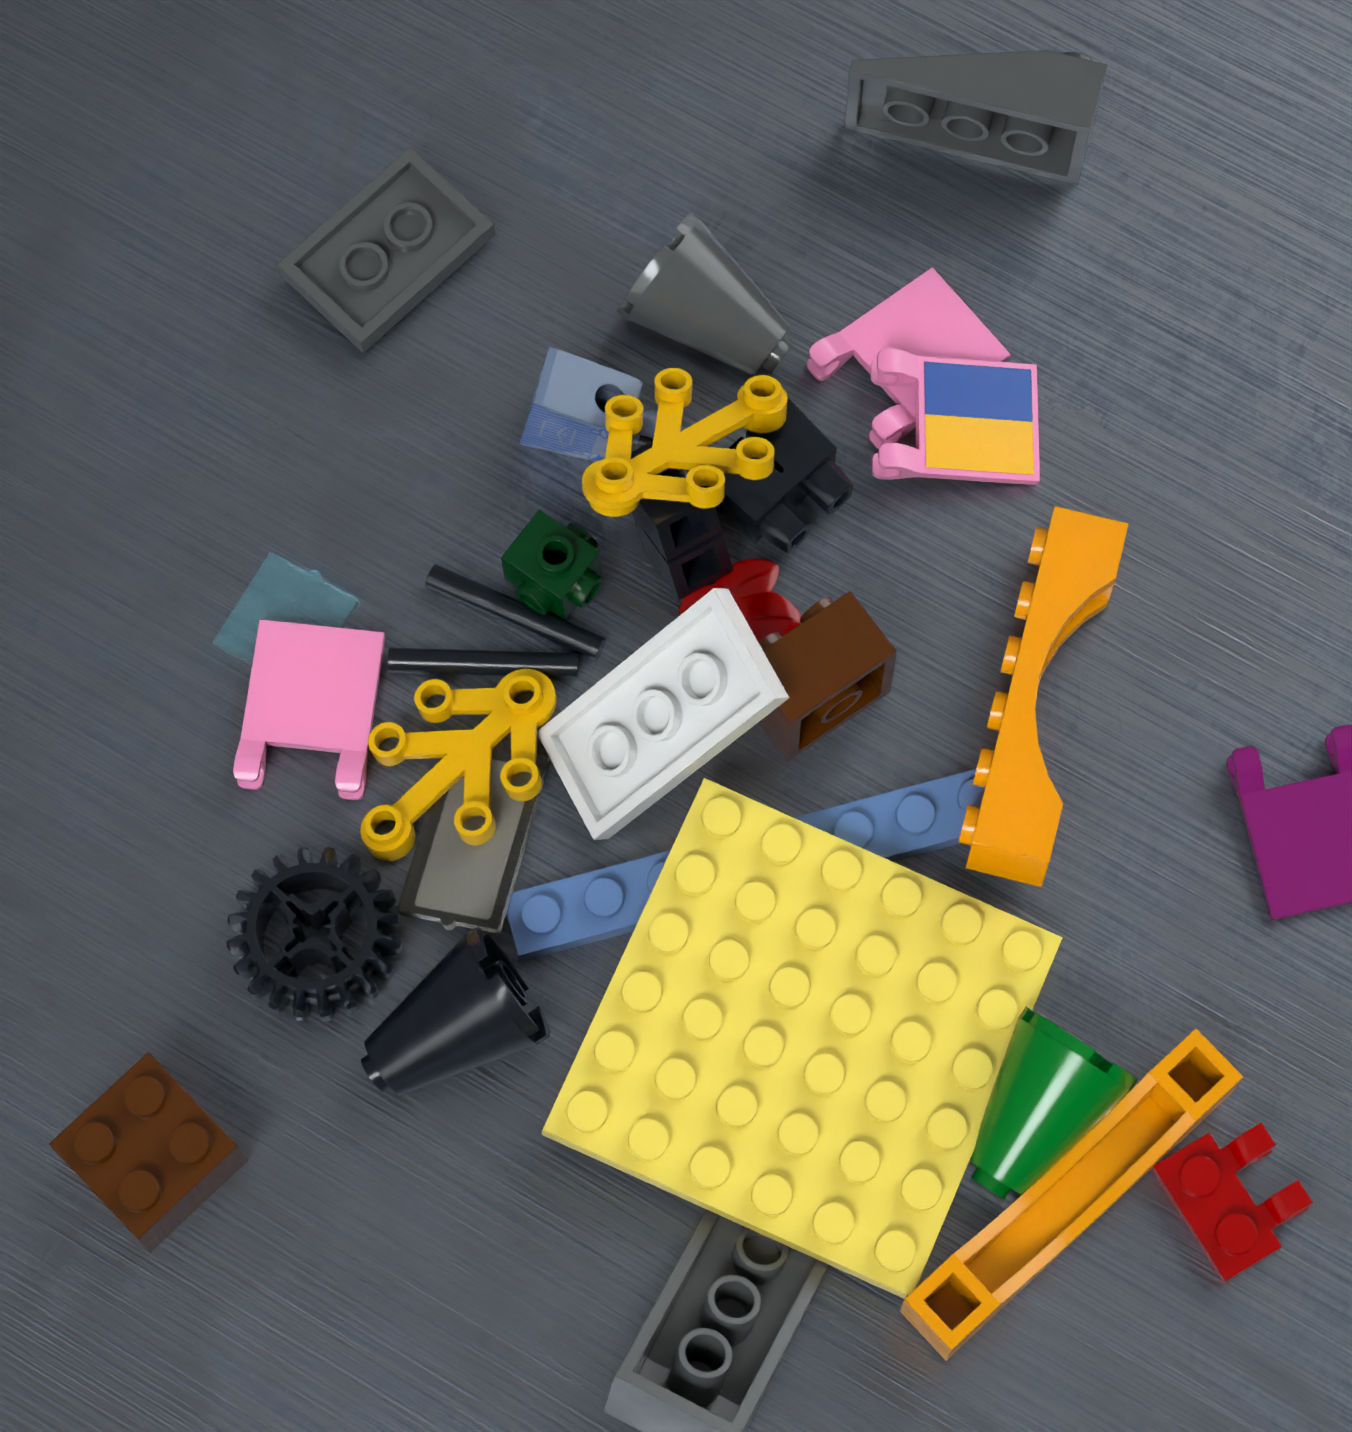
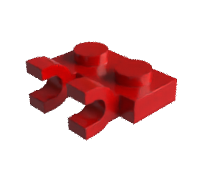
[1152,1122,1313,1284]

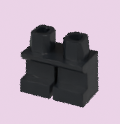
[706,397,853,554]
[631,443,733,600]

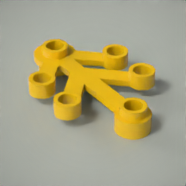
[582,368,787,517]
[360,669,557,861]

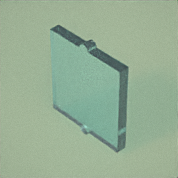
[213,552,359,669]

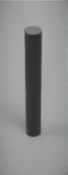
[425,564,606,661]
[388,648,579,678]

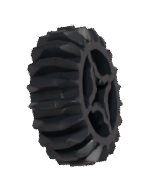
[226,847,403,1022]

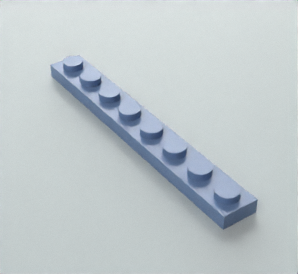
[502,769,985,962]

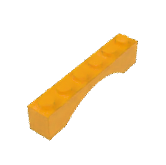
[958,506,1129,887]
[900,1029,1243,1361]

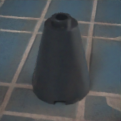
[361,926,550,1096]

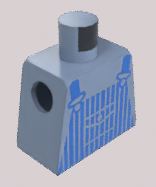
[519,346,657,462]

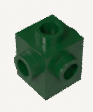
[501,509,604,620]

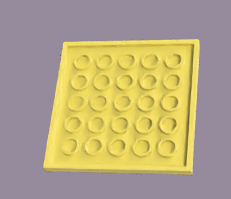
[541,778,1063,1299]

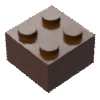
[758,591,897,762]
[49,1052,248,1253]

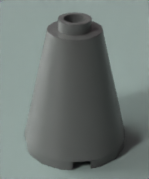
[617,213,793,376]

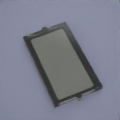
[397,742,551,934]

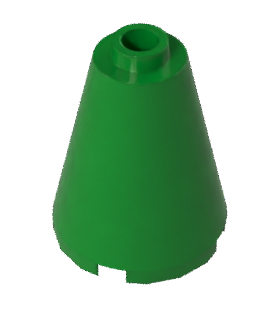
[970,1007,1138,1199]

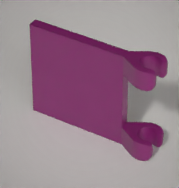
[1226,724,1352,921]

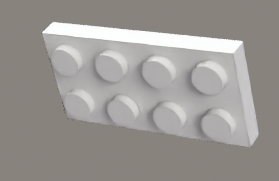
[537,588,789,840]

